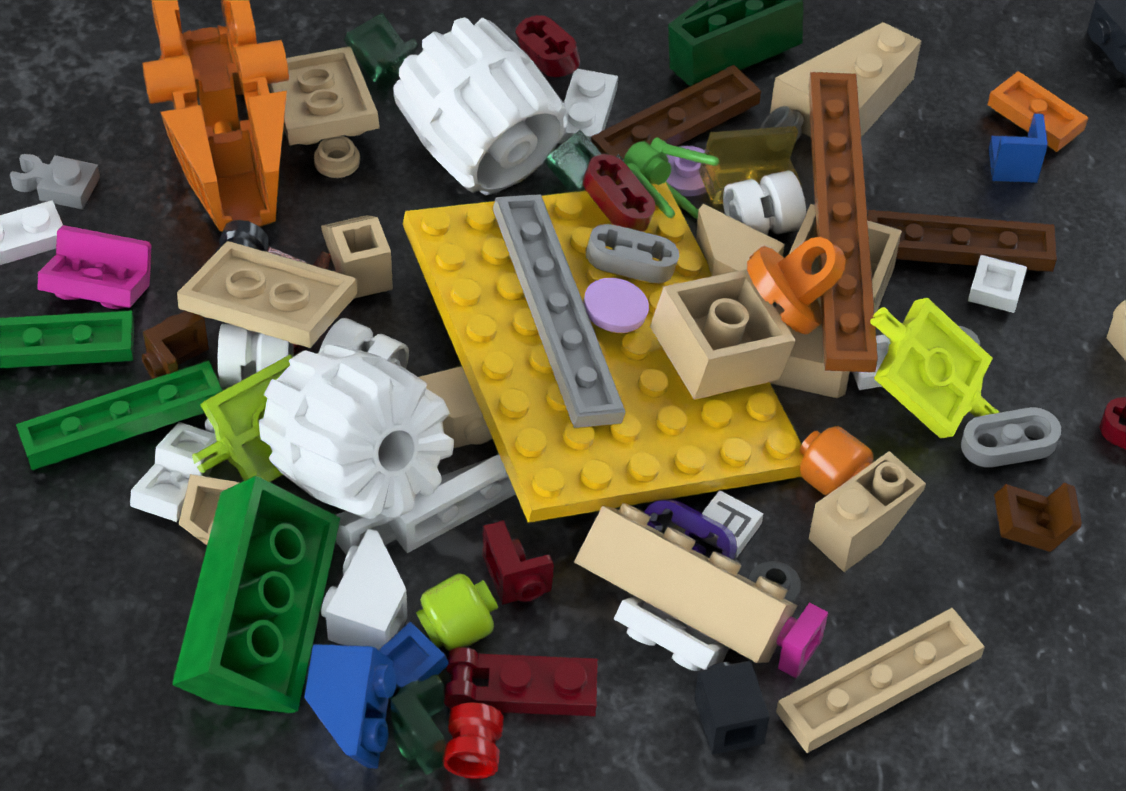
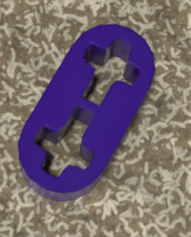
[644,500,737,560]

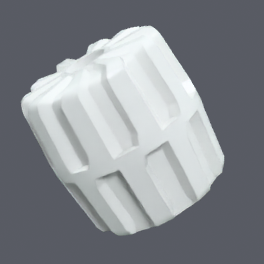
[393,17,567,195]
[259,345,454,519]

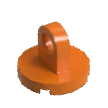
[747,237,846,335]

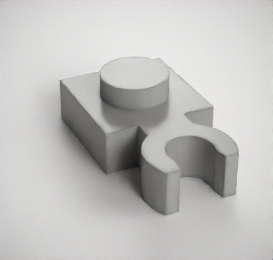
[10,154,100,210]

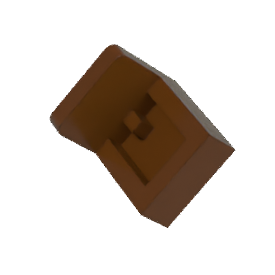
[142,311,209,379]
[994,483,1082,552]

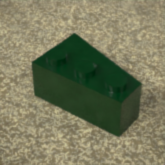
[668,0,803,87]

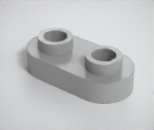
[961,407,1061,467]

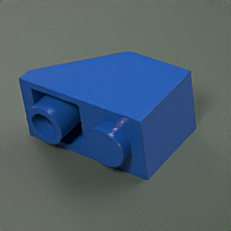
[304,644,397,769]

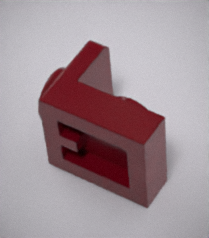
[482,520,554,605]

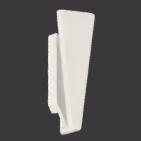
[336,454,516,555]

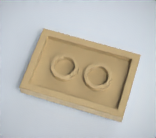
[268,46,380,146]
[177,241,357,348]

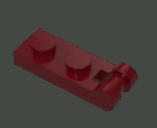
[444,647,598,716]

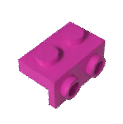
[38,225,152,309]

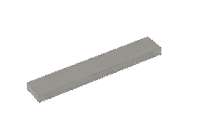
[493,194,625,428]

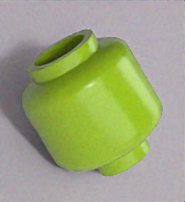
[415,573,499,651]

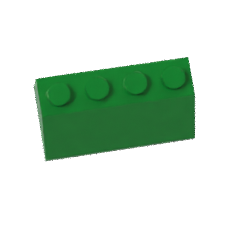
[172,476,341,713]

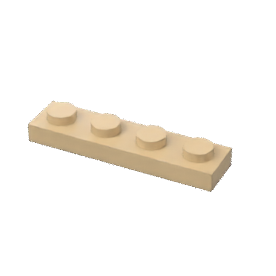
[776,608,985,753]

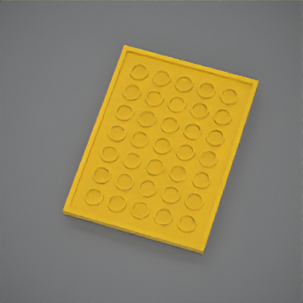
[402,182,803,523]

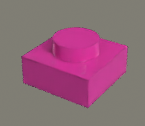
[776,602,828,679]

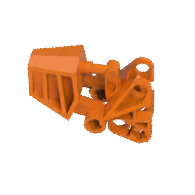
[142,0,289,231]

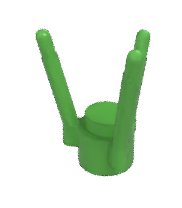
[623,137,719,219]

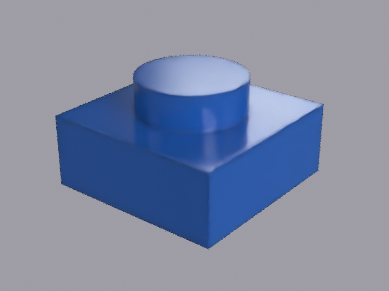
[379,621,449,700]

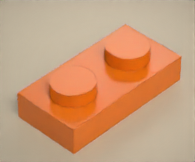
[987,71,1088,152]

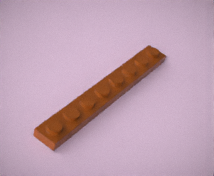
[808,72,878,372]

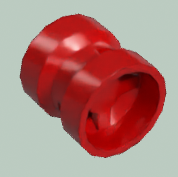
[444,702,504,779]

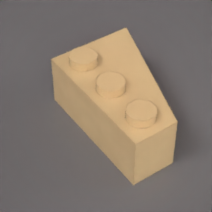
[770,22,921,137]

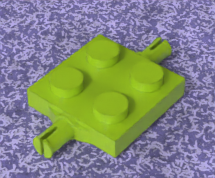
[192,354,293,482]

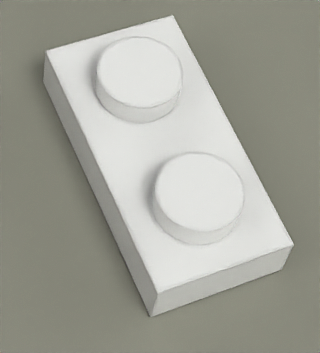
[558,69,618,149]
[0,200,63,265]
[614,596,729,671]

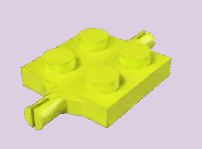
[870,298,999,439]

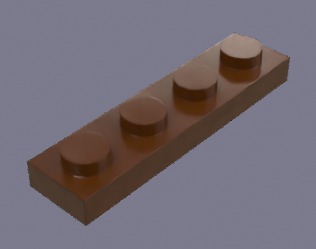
[590,65,761,161]
[867,210,1057,272]

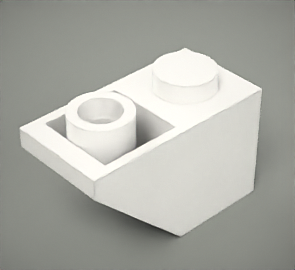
[321,528,407,650]

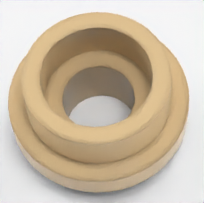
[314,136,360,178]

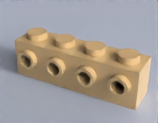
[574,503,797,663]

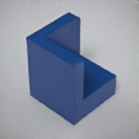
[988,114,1048,183]

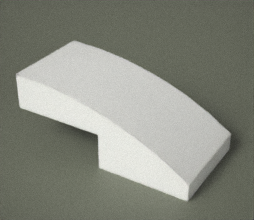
[130,422,217,522]

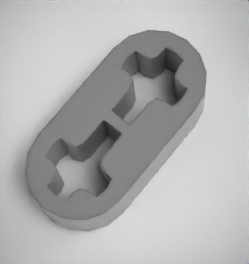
[585,224,679,283]

